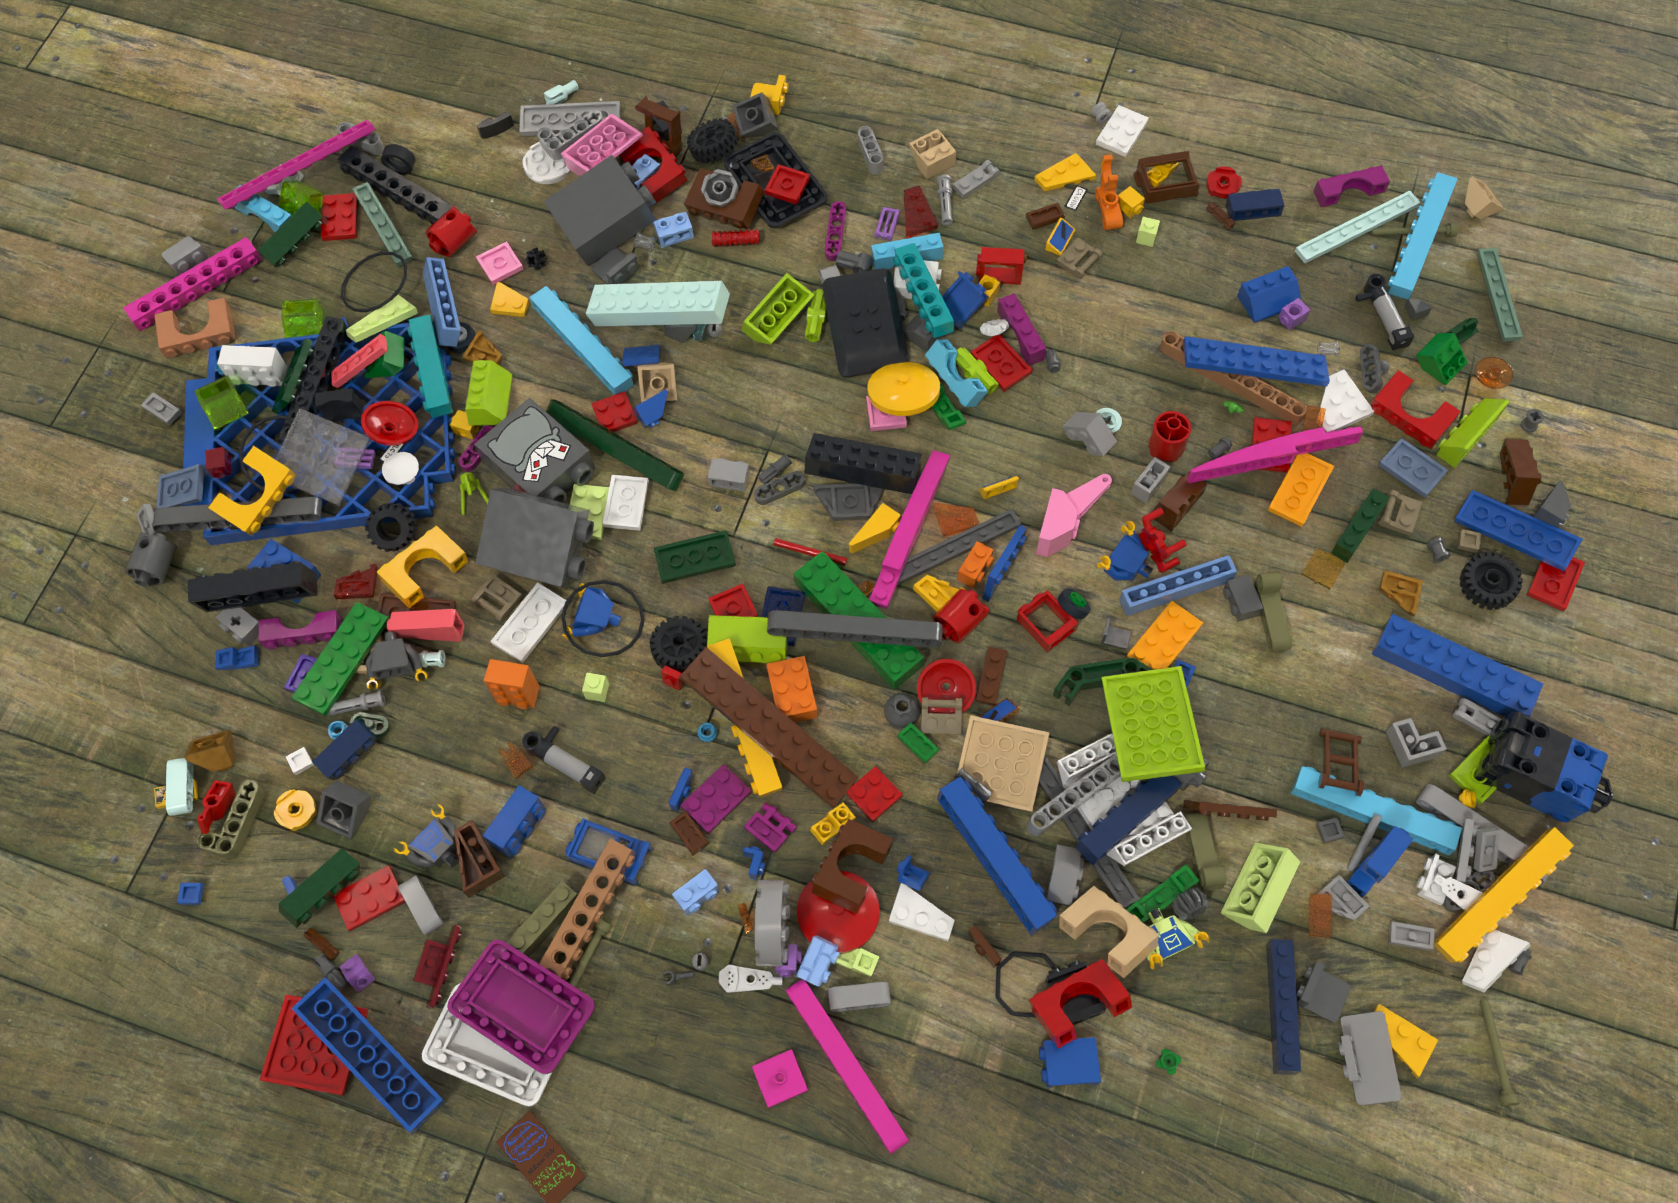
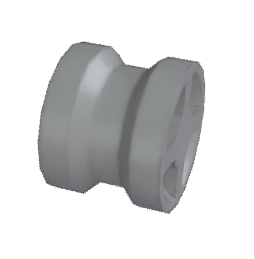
[1091,102,1112,124]

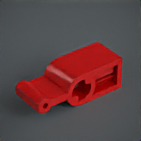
[197,780,236,834]

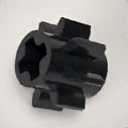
[525,247,548,271]

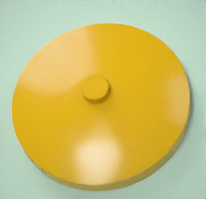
[867,362,940,416]

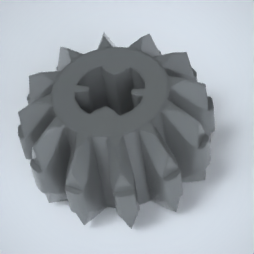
[1172,888,1210,921]

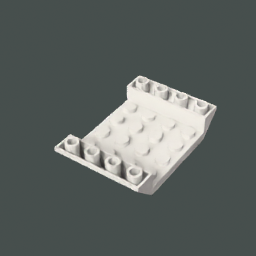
[1057,733,1192,866]

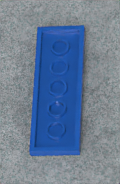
[1454,490,1583,572]

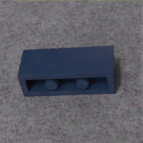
[1225,189,1284,221]
[312,719,378,780]

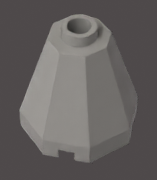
[701,169,739,207]

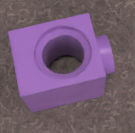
[1279,298,1310,330]

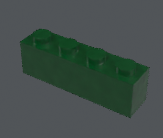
[258,202,323,268]
[1331,488,1390,563]
[279,848,360,928]

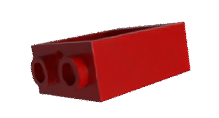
[976,247,1024,285]
[1017,590,1078,653]

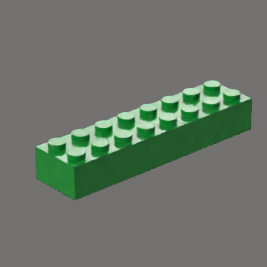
[793,551,924,690]

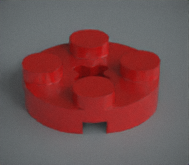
[1206,166,1242,198]

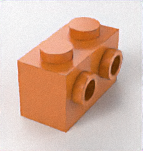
[957,541,995,589]

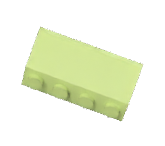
[1221,842,1300,933]

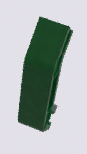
[1053,658,1153,706]

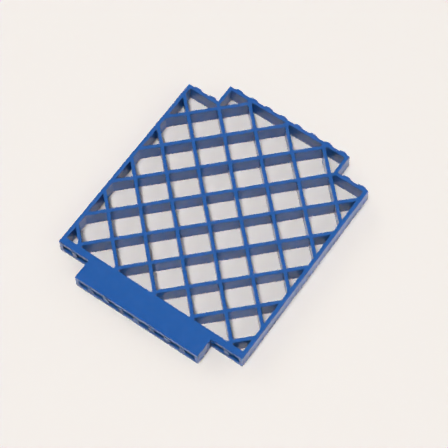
[182,323,456,545]

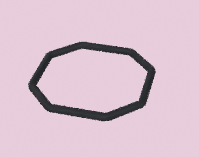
[995,951,1057,1018]

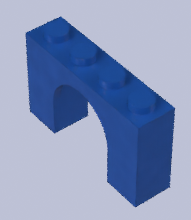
[1347,826,1413,898]

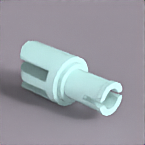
[544,80,579,104]

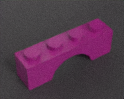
[1313,165,1390,207]
[997,293,1046,366]
[259,610,342,650]

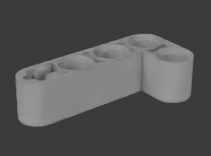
[537,110,604,160]

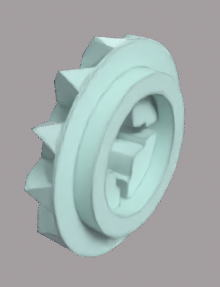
[1095,408,1122,434]

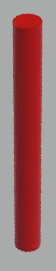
[774,538,847,565]

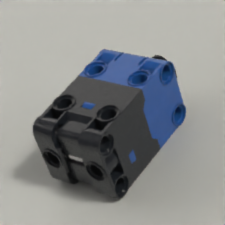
[1474,712,1613,822]

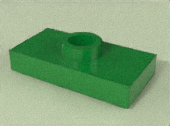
[897,723,939,764]

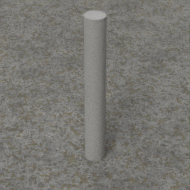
[1347,813,1382,872]

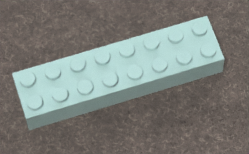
[586,281,730,326]

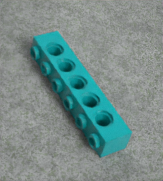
[893,243,954,338]

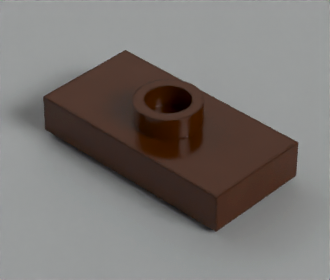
[1026,203,1065,230]
[669,811,709,856]
[968,926,1001,968]

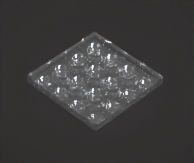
[275,408,371,506]

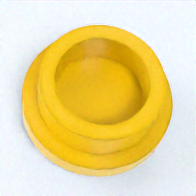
[1459,789,1476,809]

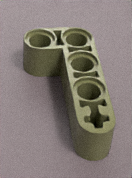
[1254,571,1292,652]
[197,780,265,859]
[1183,812,1227,892]

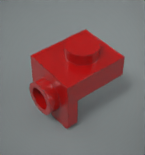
[661,666,685,691]

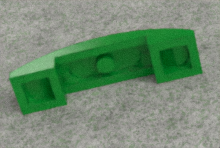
[931,382,967,430]
[1125,864,1199,923]

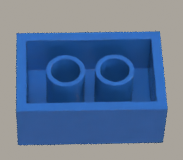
[247,539,321,604]
[483,785,546,859]

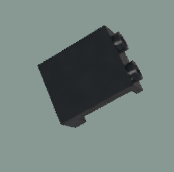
[1045,960,1106,1025]

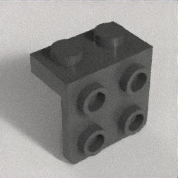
[591,248,639,284]
[1296,961,1351,1023]

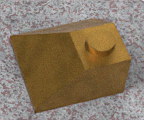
[184,729,236,772]

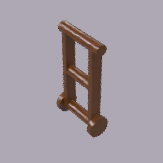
[1318,728,1364,797]

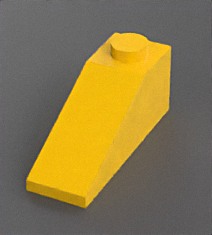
[849,503,901,554]

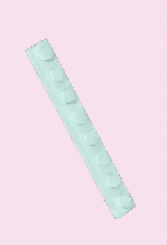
[1295,191,1420,264]

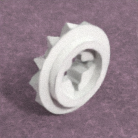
[980,319,1009,336]

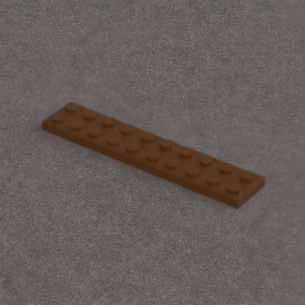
[679,647,858,808]

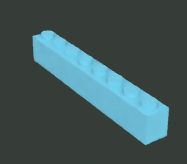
[1387,172,1458,300]
[529,286,634,395]
[1290,766,1462,856]

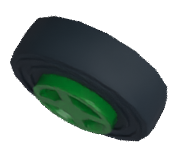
[1058,589,1091,619]

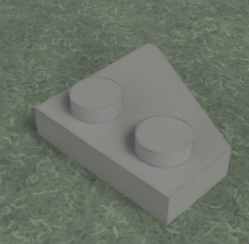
[1309,875,1370,921]

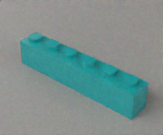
[407,314,453,418]

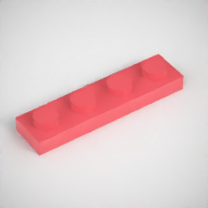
[331,334,387,388]

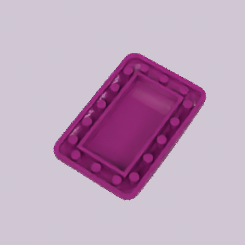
[447,940,595,1074]

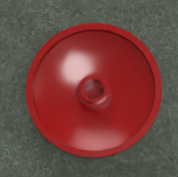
[797,871,880,954]

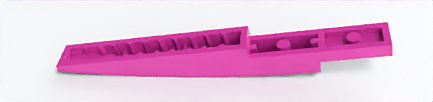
[1187,426,1363,483]
[869,450,950,609]

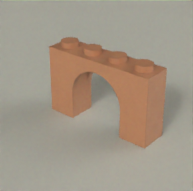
[154,297,236,358]

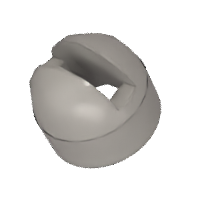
[708,324,722,337]
[692,953,709,971]

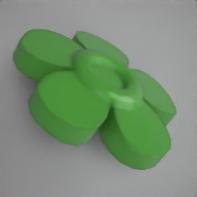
[1223,400,1244,413]

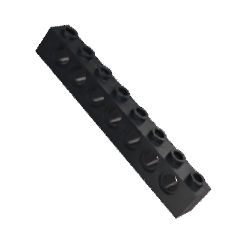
[338,146,453,225]
[278,316,348,453]

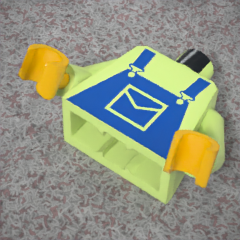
[1147,908,1210,969]

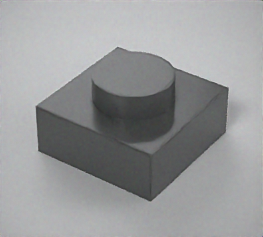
[1316,817,1345,844]

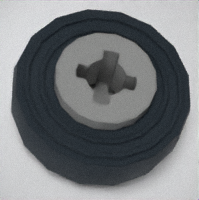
[446,322,475,353]

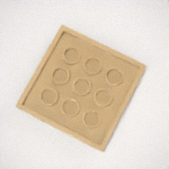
[957,715,1050,812]

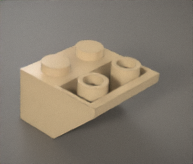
[909,129,956,179]

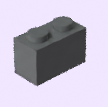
[1223,574,1263,622]

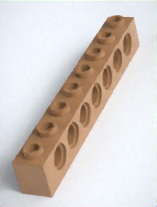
[539,838,636,980]

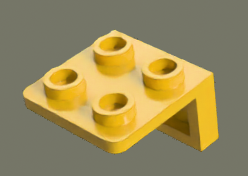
[750,75,788,115]

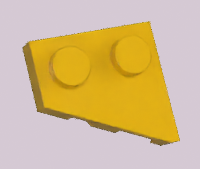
[490,282,529,317]
[913,575,966,612]

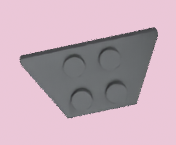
[813,483,884,521]

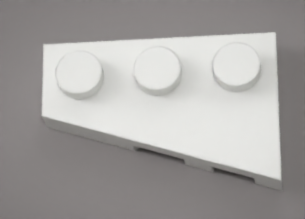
[889,883,955,942]
[1462,930,1530,992]

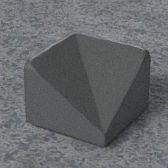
[1404,299,1432,320]

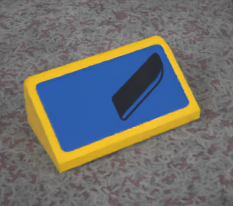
[1045,217,1075,256]
[979,476,1019,499]

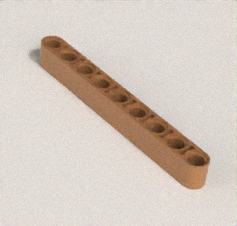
[1160,331,1307,425]

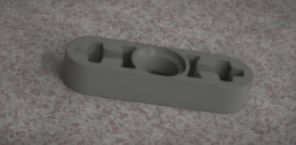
[1360,344,1383,393]
[754,471,805,505]
[1443,870,1495,913]

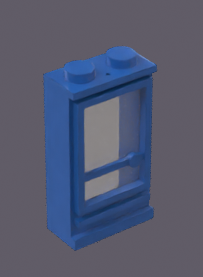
[565,818,653,886]

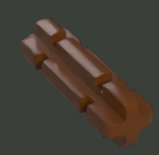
[1206,202,1236,230]
[304,928,339,960]

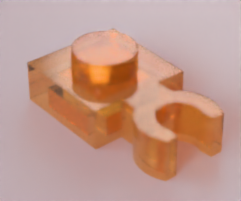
[499,742,532,779]

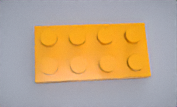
[1267,453,1334,527]
[1126,600,1203,670]

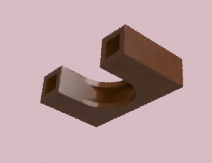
[684,168,764,229]
[811,819,893,914]

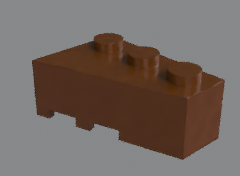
[1500,439,1541,505]
[1154,472,1207,531]
[454,820,505,898]

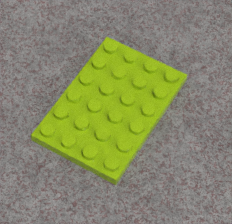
[1102,666,1205,782]

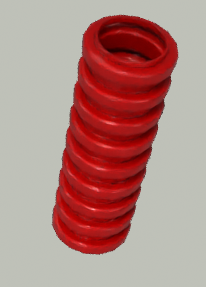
[712,229,760,247]

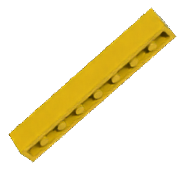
[707,638,782,798]
[1434,827,1574,963]

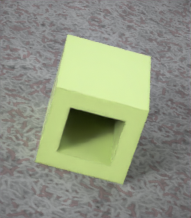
[1136,217,1160,247]
[582,673,609,702]

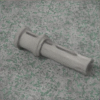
[936,175,953,226]
[326,689,386,717]

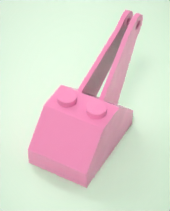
[1036,474,1112,557]

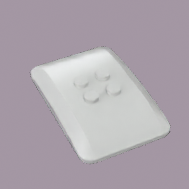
[422,983,552,1107]

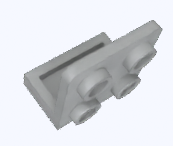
[161,236,208,276]

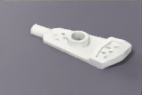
[1433,874,1482,911]
[719,965,783,993]

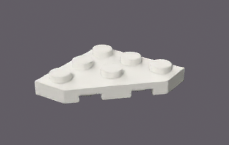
[1316,370,1374,433]

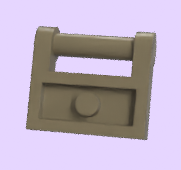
[1056,238,1103,279]
[1378,490,1422,536]
[471,574,523,622]
[921,697,962,734]

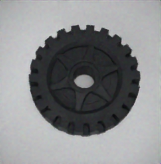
[687,118,738,163]
[1459,552,1523,610]
[650,616,708,672]

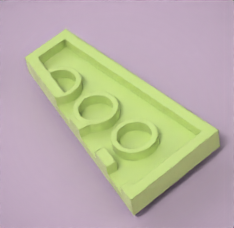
[346,295,418,343]

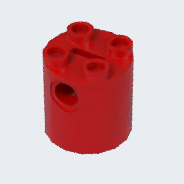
[425,206,477,257]
[1148,411,1191,462]
[932,589,990,644]

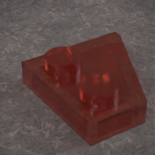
[334,564,378,600]

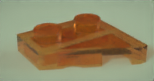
[932,503,979,537]

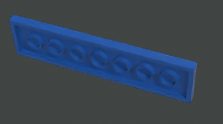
[1183,336,1330,387]

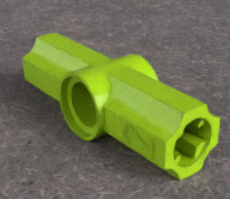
[805,289,827,342]
[956,347,999,395]

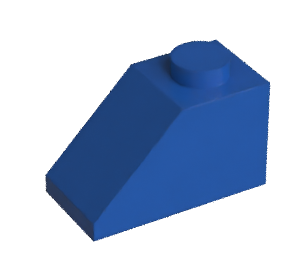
[633,389,668,429]

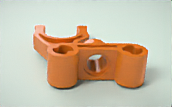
[1095,154,1123,230]

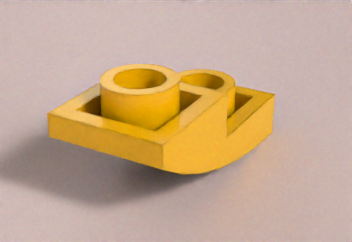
[1147,162,1179,187]
[810,803,856,846]

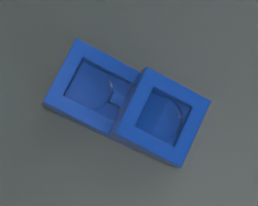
[215,646,259,670]

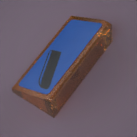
[979,697,1020,723]

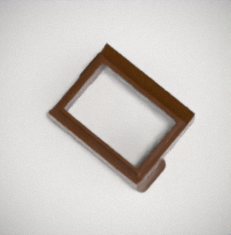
[635,96,682,159]
[1133,151,1199,204]

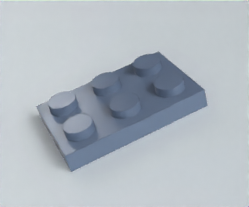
[1378,438,1448,498]
[156,464,205,509]

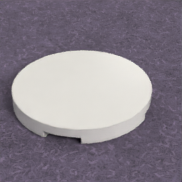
[522,142,571,184]

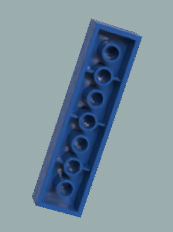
[1372,614,1544,717]
[937,777,1057,936]
[291,977,445,1135]

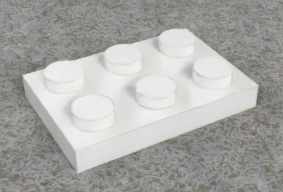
[1096,105,1149,157]
[602,475,649,531]

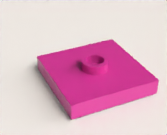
[752,1049,808,1108]

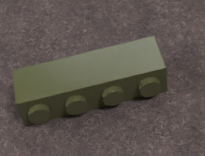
[506,881,578,957]

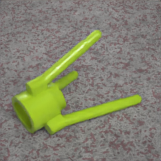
[459,472,489,515]

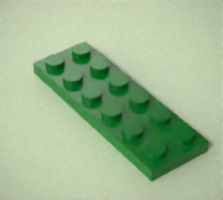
[291,602,389,717]

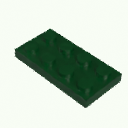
[271,338,313,414]
[654,530,736,584]

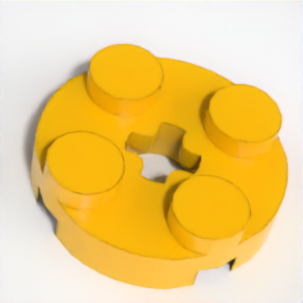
[274,789,317,831]

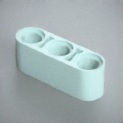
[166,758,194,816]

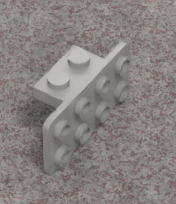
[1339,1011,1402,1105]

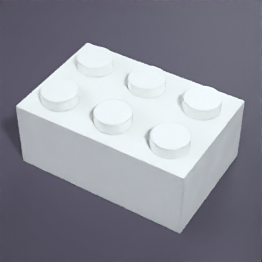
[217,345,288,387]

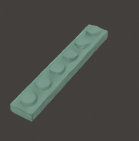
[352,182,413,267]
[1477,248,1523,342]

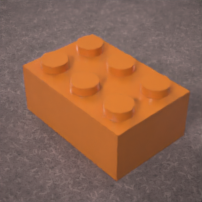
[766,656,818,723]
[484,659,540,709]

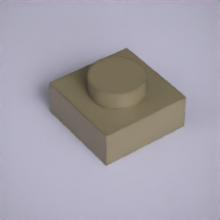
[1457,529,1481,553]

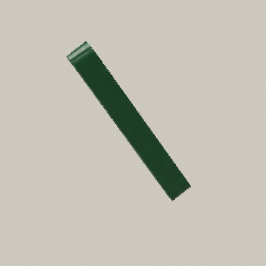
[546,399,685,491]

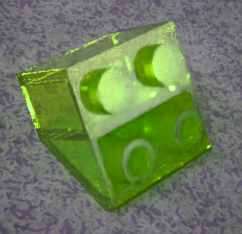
[278,180,323,215]
[281,299,324,338]
[194,375,249,429]

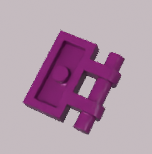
[744,802,797,853]

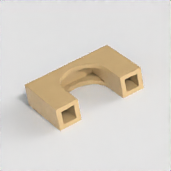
[1059,886,1159,978]

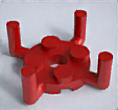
[1137,508,1187,573]

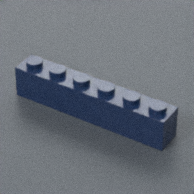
[1076,776,1182,866]
[1266,939,1301,1075]

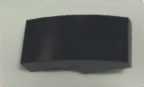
[477,111,514,139]

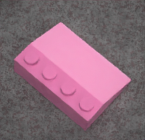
[561,114,643,176]

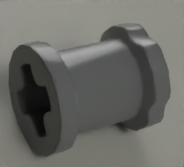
[1521,409,1544,433]
[1426,538,1451,563]

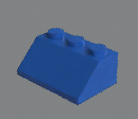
[1237,266,1301,323]

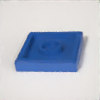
[622,345,660,366]

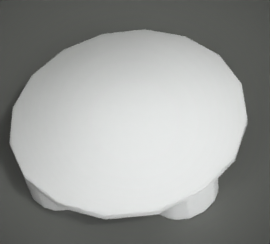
[382,452,419,485]

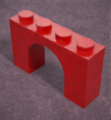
[619,126,688,204]
[1370,370,1461,450]
[1029,959,1133,1049]

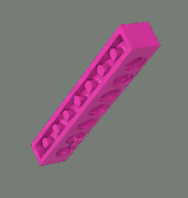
[123,237,262,331]

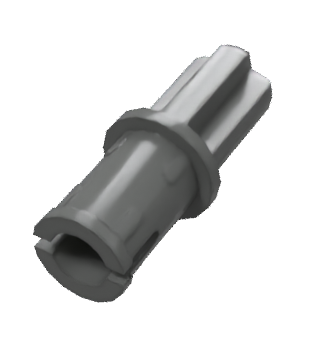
[758,454,792,484]
[954,768,992,802]
[313,954,348,991]

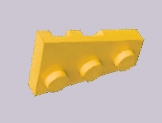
[1034,153,1096,192]
[1374,1004,1438,1078]

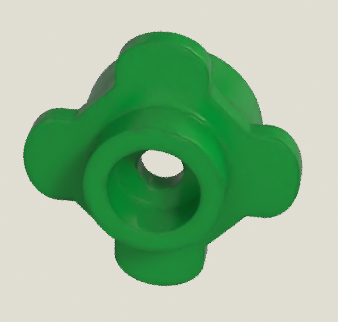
[1156,1049,1182,1075]

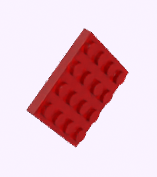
[260,994,369,1096]

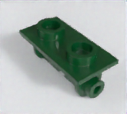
[1446,318,1479,344]

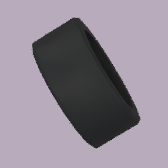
[380,144,416,175]

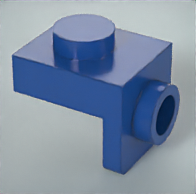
[743,846,766,881]
[897,855,929,891]

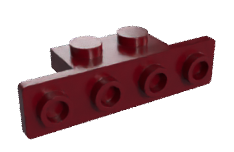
[412,924,462,1009]

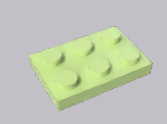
[570,484,609,540]

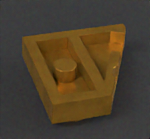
[462,330,503,365]
[1379,570,1423,617]

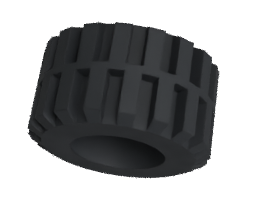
[365,502,418,552]

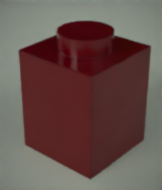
[205,447,232,478]

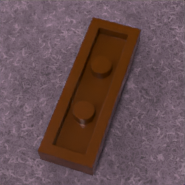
[976,647,1007,706]

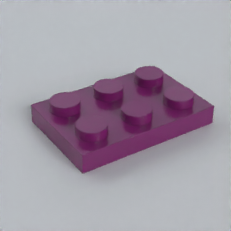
[680,764,752,835]

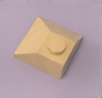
[1465,176,1504,219]
[638,362,677,402]

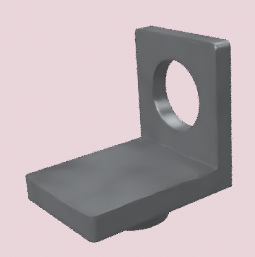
[1101,618,1131,650]

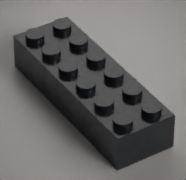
[804,433,922,494]
[188,561,317,613]

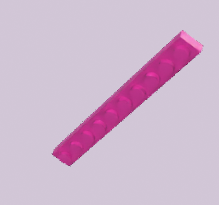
[217,119,375,210]

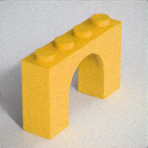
[208,446,296,536]
[377,526,469,609]

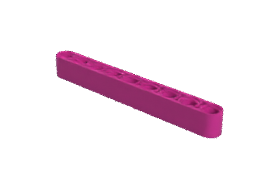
[785,979,909,1154]

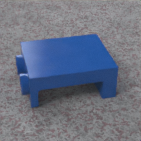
[942,271,989,329]
[1039,1037,1101,1088]

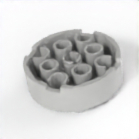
[755,880,790,966]

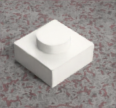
[286,747,314,775]

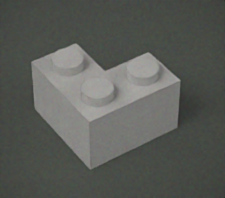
[1063,412,1117,456]
[1386,718,1447,768]
[1047,844,1084,905]

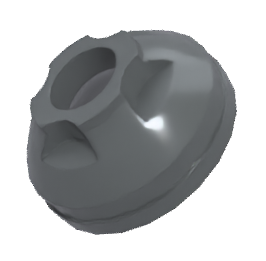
[884,693,920,728]

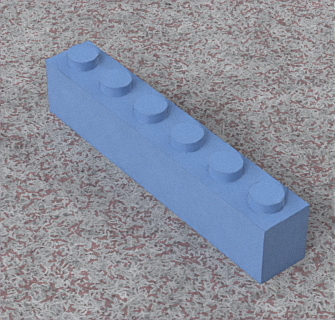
[423,257,461,347]
[1119,555,1237,616]

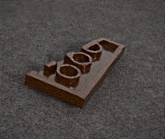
[1183,800,1277,821]

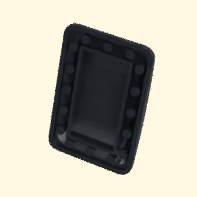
[723,132,828,228]
[822,268,909,377]

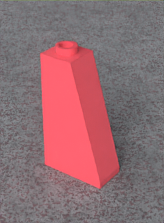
[387,609,465,642]

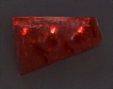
[904,185,938,238]

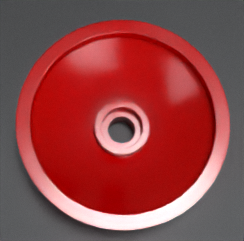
[361,401,418,446]
[917,658,976,713]

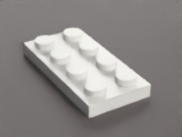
[491,582,569,664]

